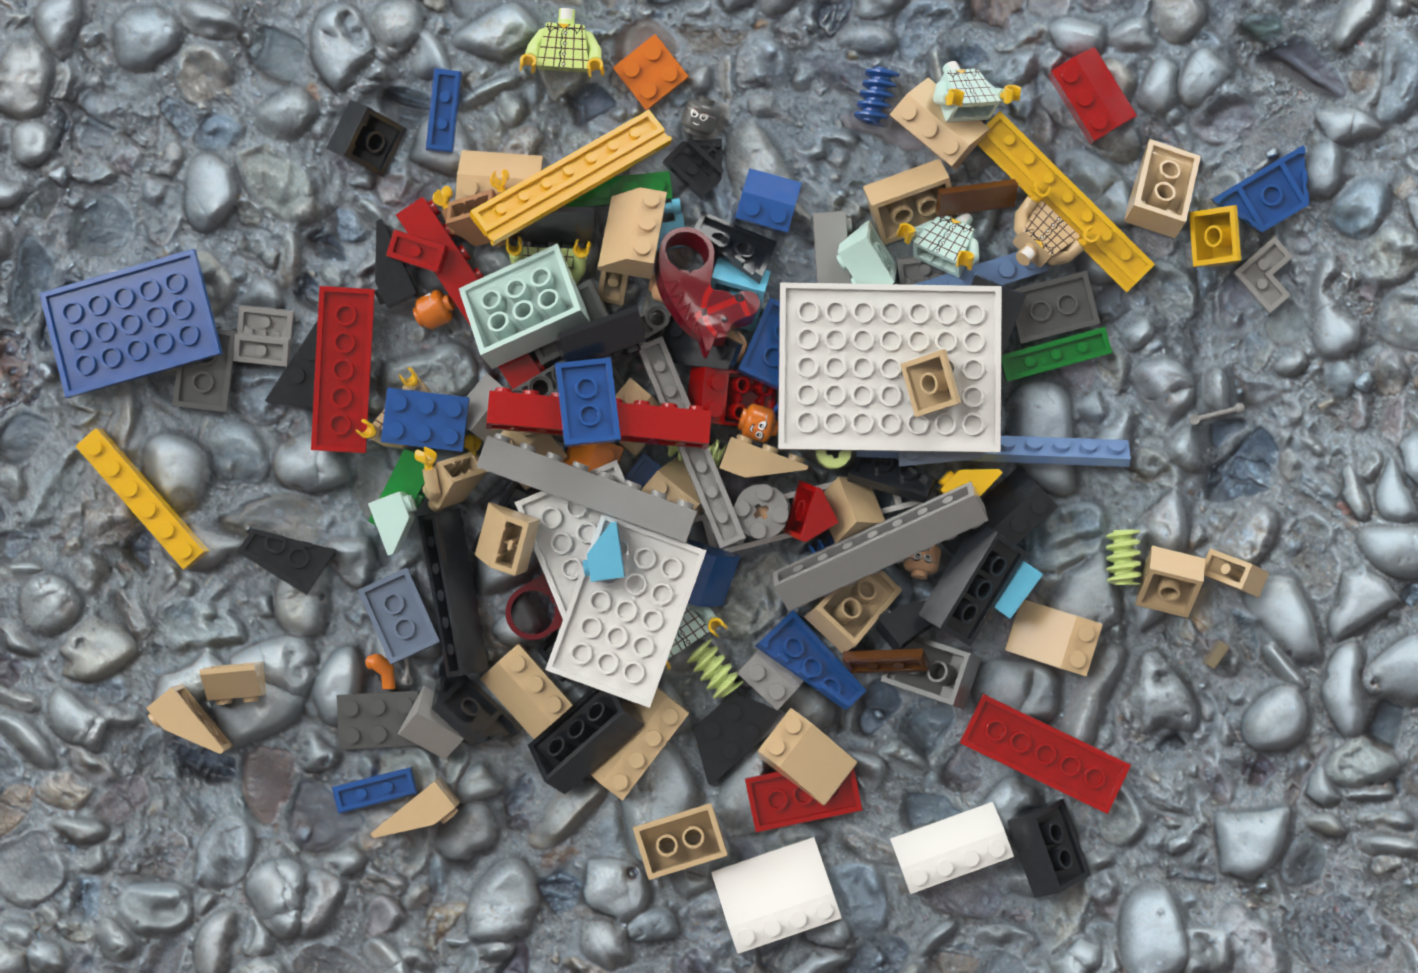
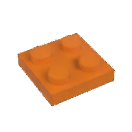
[612,34,689,111]

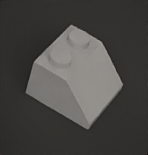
[737,649,803,710]

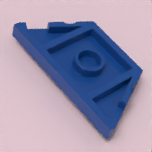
[1211,145,1309,233]

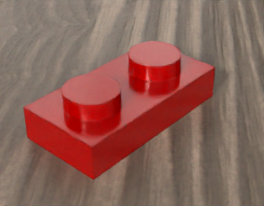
[386,230,448,272]

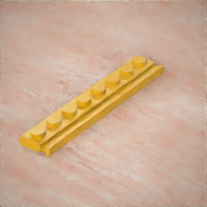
[470,110,672,246]
[977,111,1155,293]

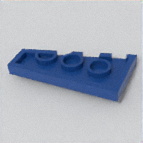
[755,610,867,710]

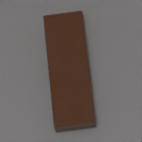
[935,179,1018,217]
[842,649,929,673]

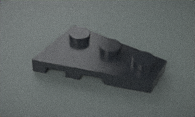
[694,211,777,284]
[662,315,743,370]
[847,457,935,503]

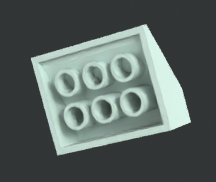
[459,244,591,369]

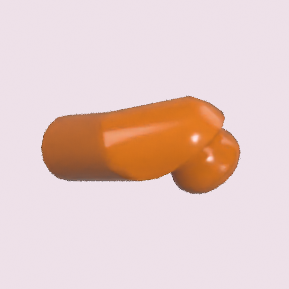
[365,653,396,689]

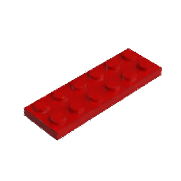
[311,286,375,453]
[959,693,1131,814]

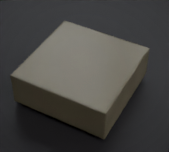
[1202,640,1229,669]

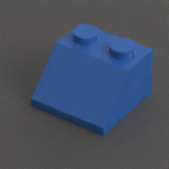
[735,168,802,235]
[687,539,741,607]

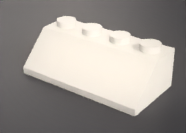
[890,802,1014,894]

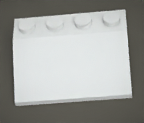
[711,837,841,954]

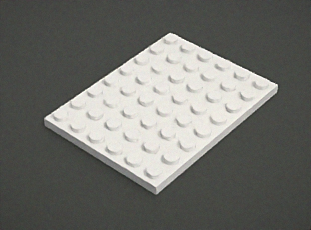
[778,283,1002,453]

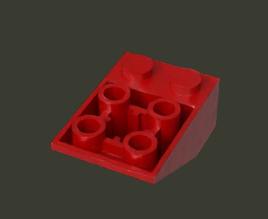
[688,367,776,427]

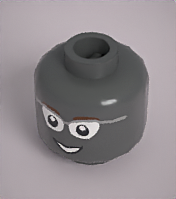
[681,95,720,138]

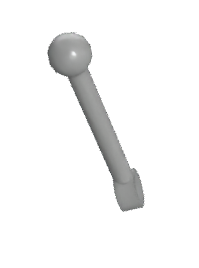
[1189,403,1245,425]
[402,657,413,686]

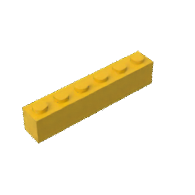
[76,428,209,570]

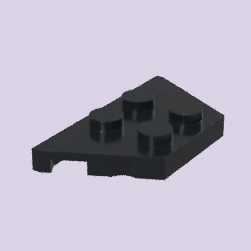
[265,320,318,408]
[432,660,523,746]
[693,692,786,786]

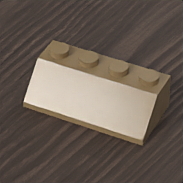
[589,687,690,801]

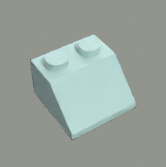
[837,220,897,284]
[368,492,417,555]

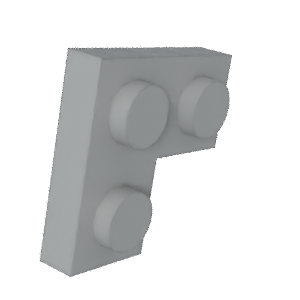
[1232,236,1293,314]

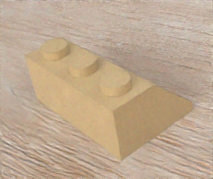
[890,78,991,171]
[455,150,543,200]
[863,159,957,245]
[597,188,667,279]
[480,642,574,739]
[632,803,728,880]

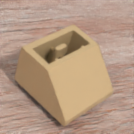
[475,502,541,576]

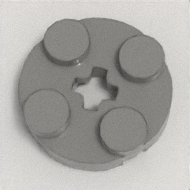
[734,484,788,539]

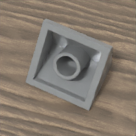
[467,373,504,442]
[398,686,464,759]

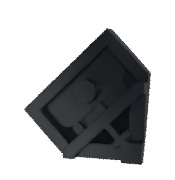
[663,138,723,200]

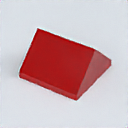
[784,480,839,542]

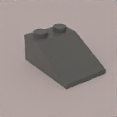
[881,637,981,710]

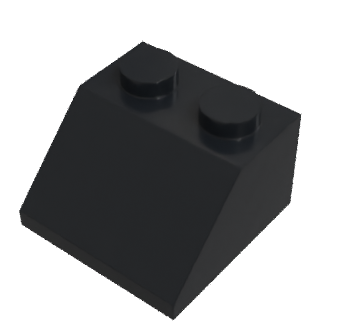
[326,100,407,177]

